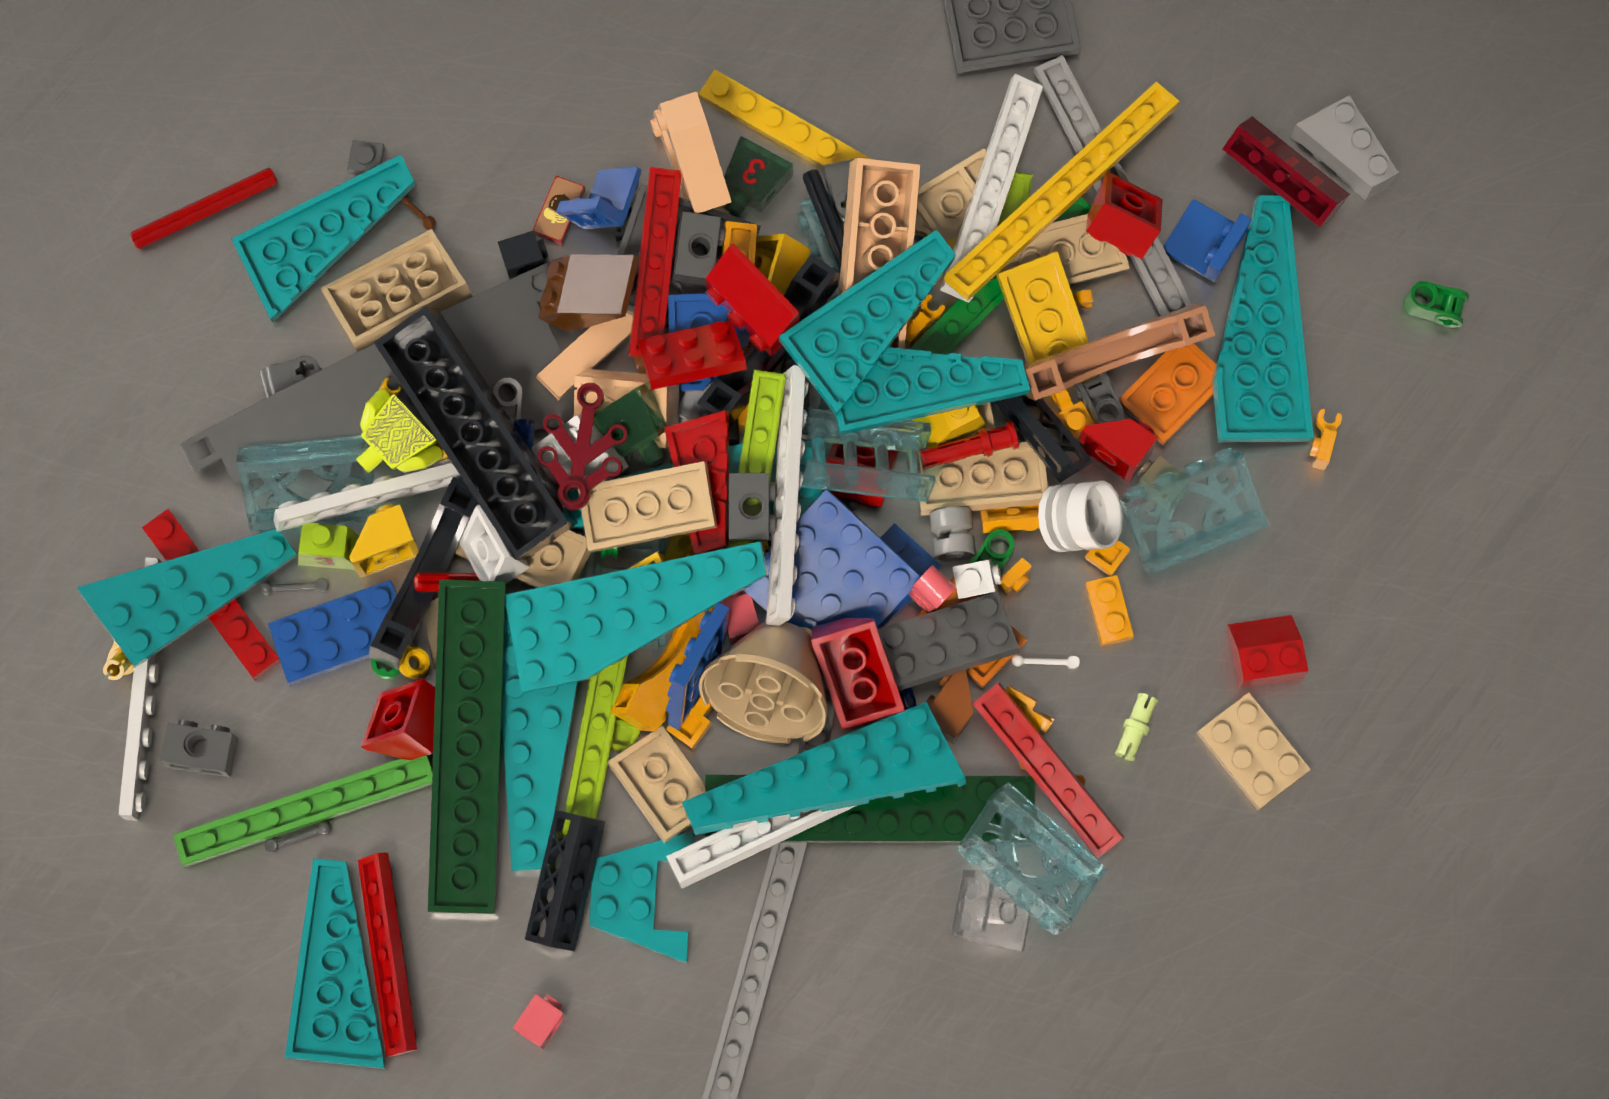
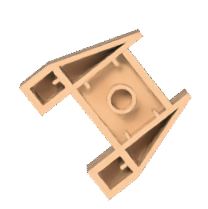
[650,91,731,214]

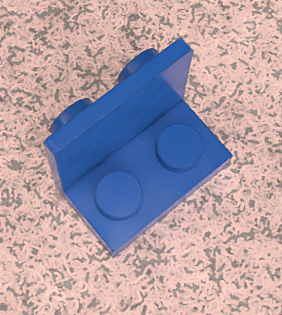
[556,166,642,229]
[1163,200,1252,283]

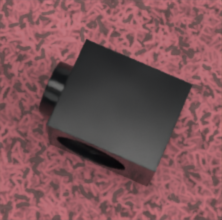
[498,230,549,280]

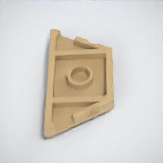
[915,148,986,242]

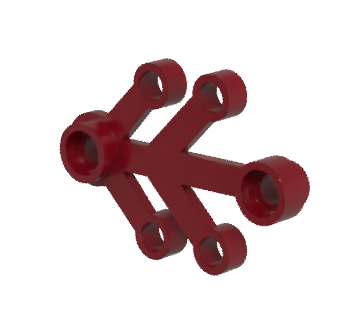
[537,383,628,510]

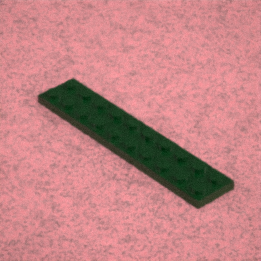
[428,580,506,914]
[705,775,1036,843]

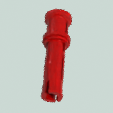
[919,421,1019,470]

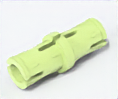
[1115,693,1158,761]

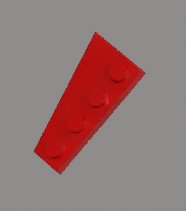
[664,410,729,555]

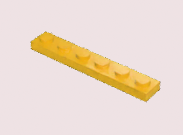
[698,69,871,170]

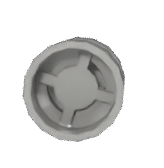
[930,507,976,561]

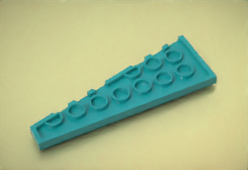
[502,608,578,871]
[682,702,966,835]

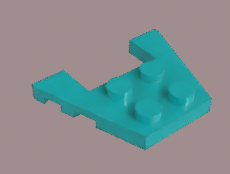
[589,832,695,963]

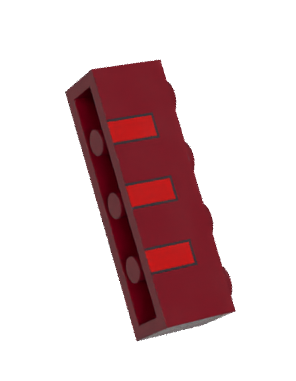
[1222,116,1350,227]

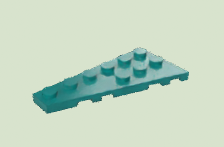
[231,154,416,322]
[779,230,956,416]
[76,529,297,668]
[285,858,386,1069]

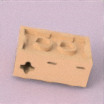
[574,369,679,448]

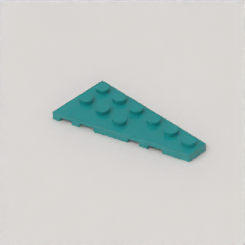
[835,347,1030,435]

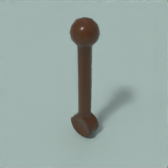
[401,196,436,230]

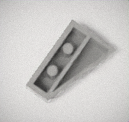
[1290,95,1399,200]

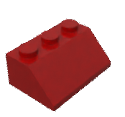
[705,243,800,357]
[811,618,905,730]

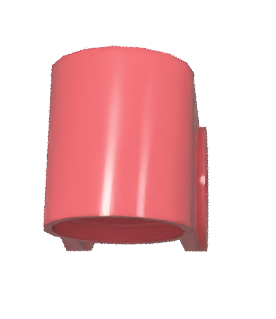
[909,565,956,612]

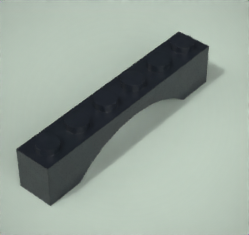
[697,254,839,429]
[368,477,479,670]

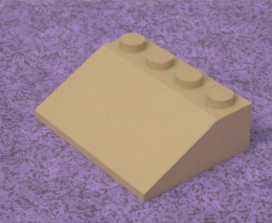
[320,229,473,353]

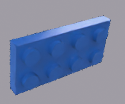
[268,580,413,685]

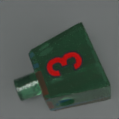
[724,136,793,218]

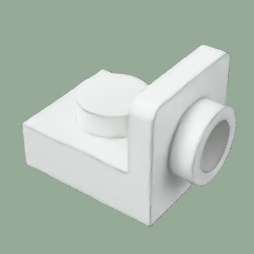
[952,559,1002,599]

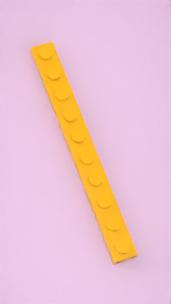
[944,82,1180,301]

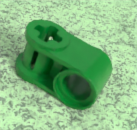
[1403,281,1469,328]
[970,530,1015,594]

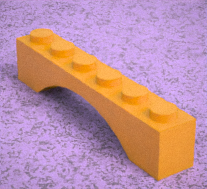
[610,542,723,732]

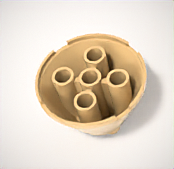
[699,617,828,744]

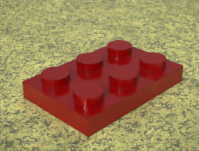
[637,320,747,390]

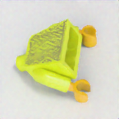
[356,377,449,473]

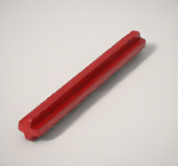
[130,168,277,249]

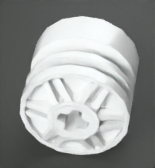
[1038,480,1123,552]

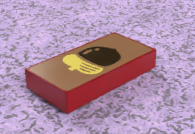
[532,176,586,245]

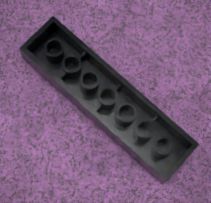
[374,305,578,560]

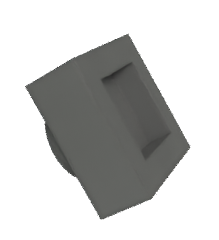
[347,140,385,175]

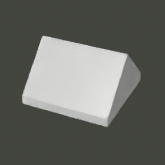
[459,505,530,584]

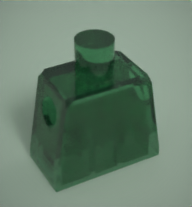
[593,382,668,466]

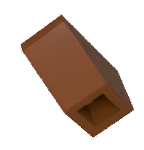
[926,670,974,745]

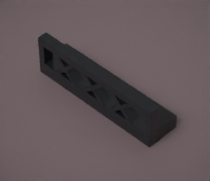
[994,395,1092,483]
[524,810,605,952]

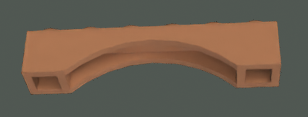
[1024,303,1216,400]

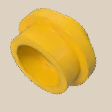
[399,646,430,679]

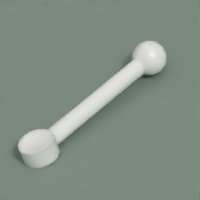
[1012,654,1080,669]

